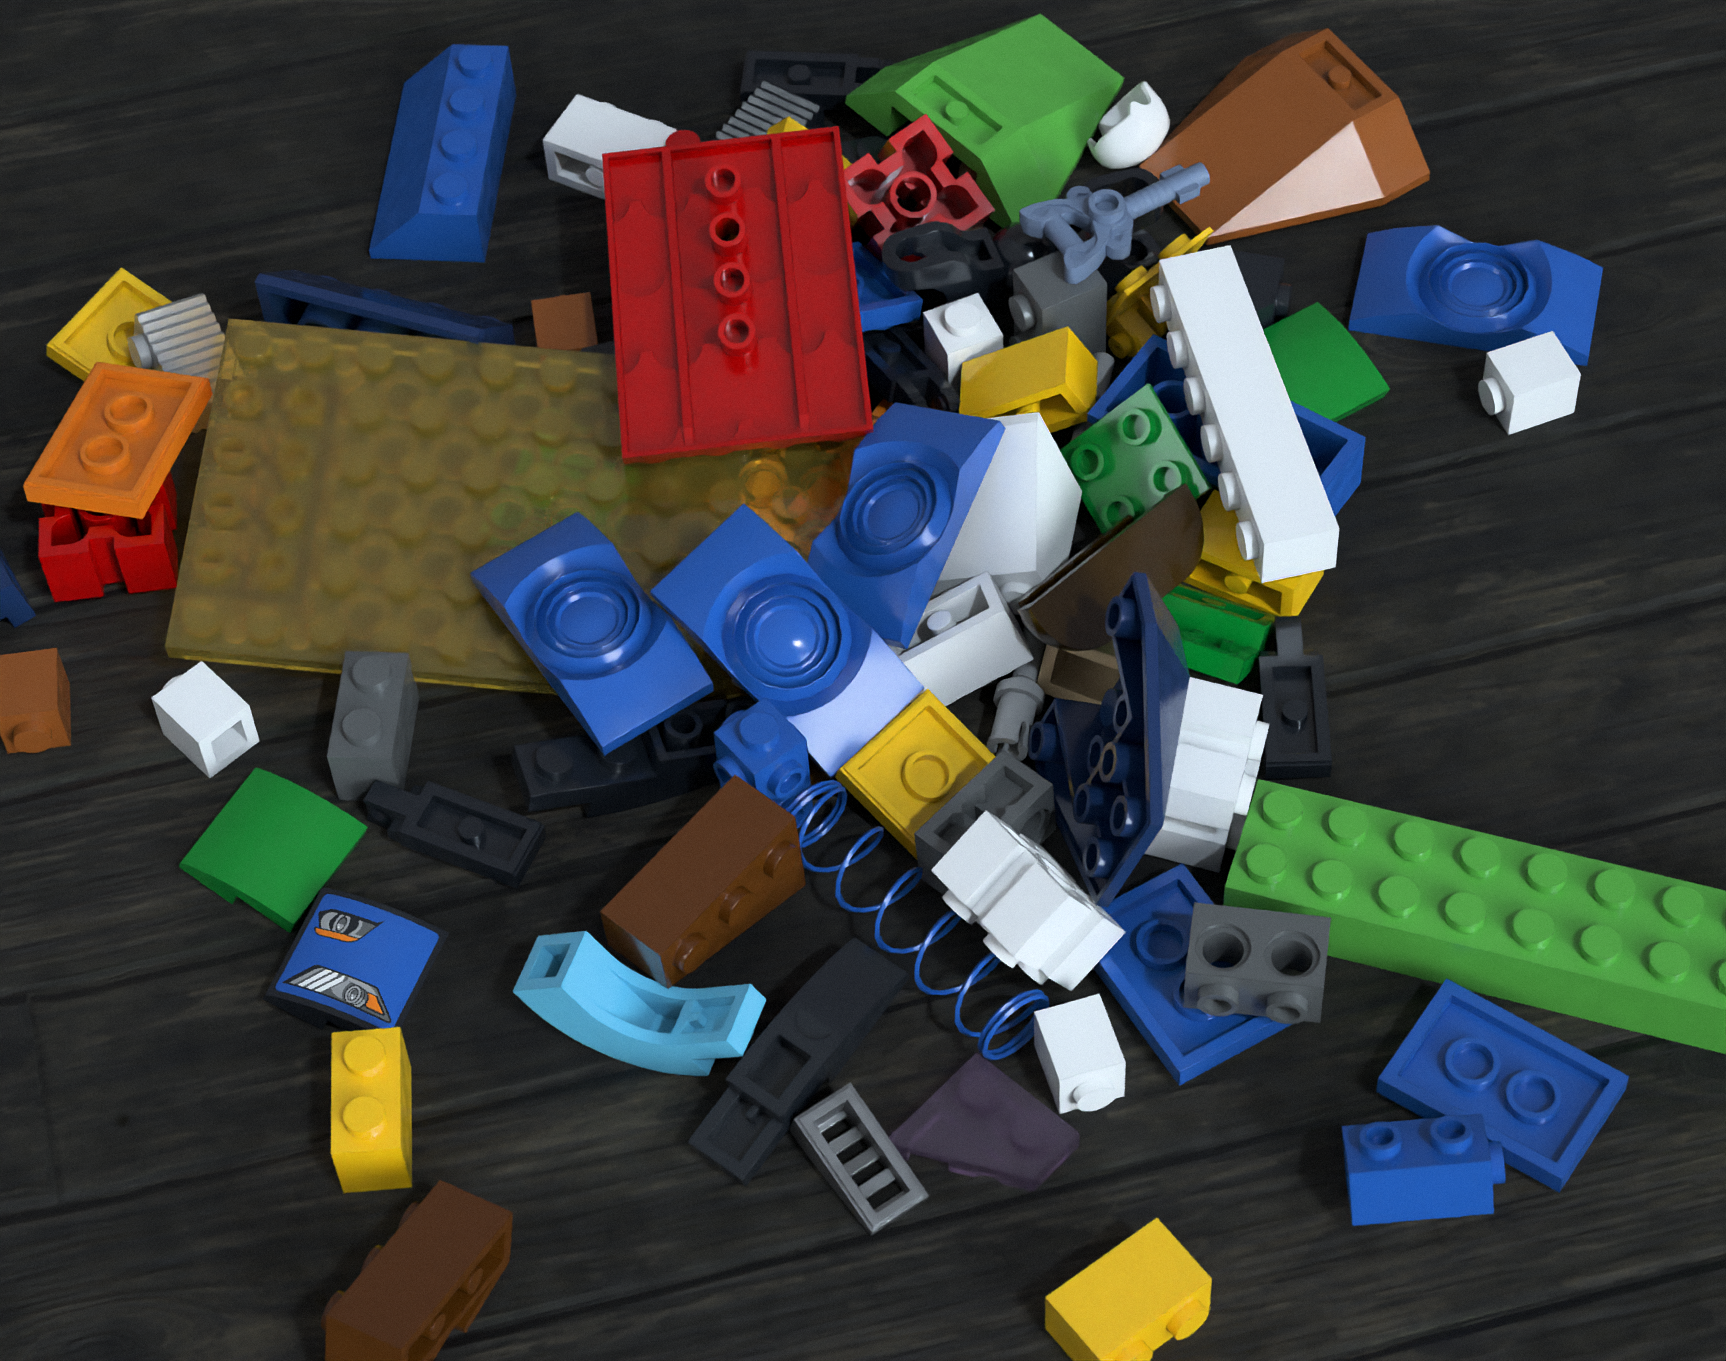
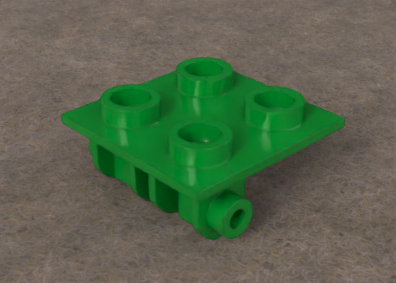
[1060,384,1212,534]

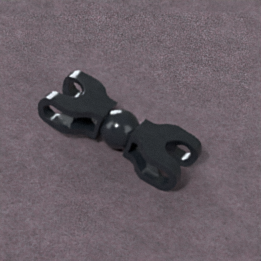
[881,168,1163,348]

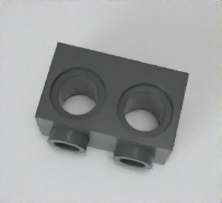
[914,750,1056,895]
[1184,902,1331,1024]

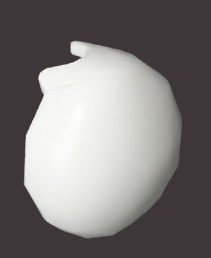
[1087,81,1170,169]

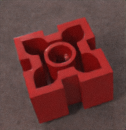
[844,114,995,262]
[38,471,178,602]

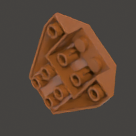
[1139,28,1430,245]

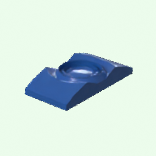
[1348,225,1603,366]
[807,402,1006,649]
[650,503,924,779]
[470,512,714,755]

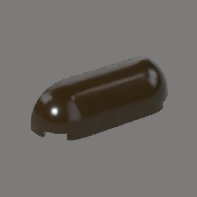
[1017,483,1204,651]

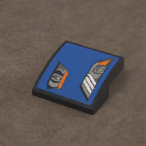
[263,887,449,1031]

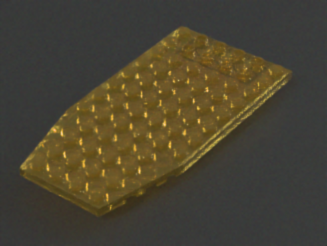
[165,318,934,703]

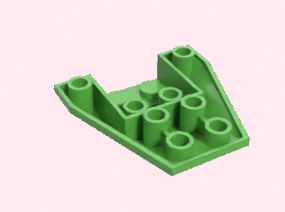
[845,14,1124,228]

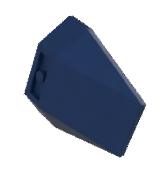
[1028,571,1190,907]

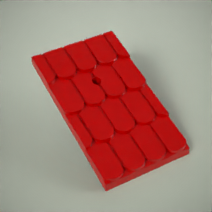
[602,126,874,464]

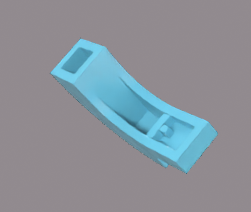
[513,931,766,1076]

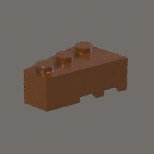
[600,775,806,989]
[321,1180,513,1361]

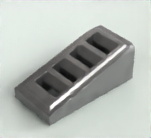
[790,1082,929,1236]

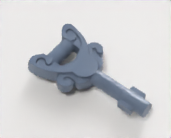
[1019,162,1210,284]

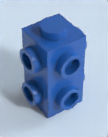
[713,697,813,829]
[1342,1114,1505,1226]

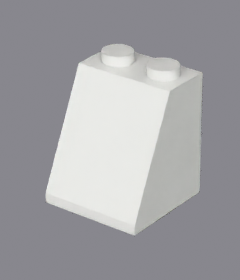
[930,412,1082,615]

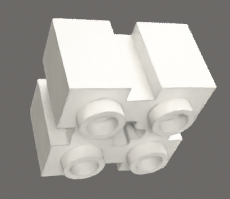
[1144,677,1270,872]
[931,810,1126,991]

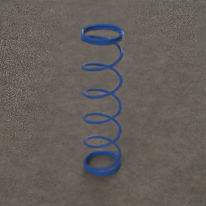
[785,780,1050,1060]

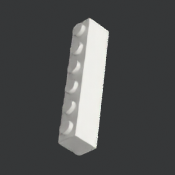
[1150,245,1339,583]

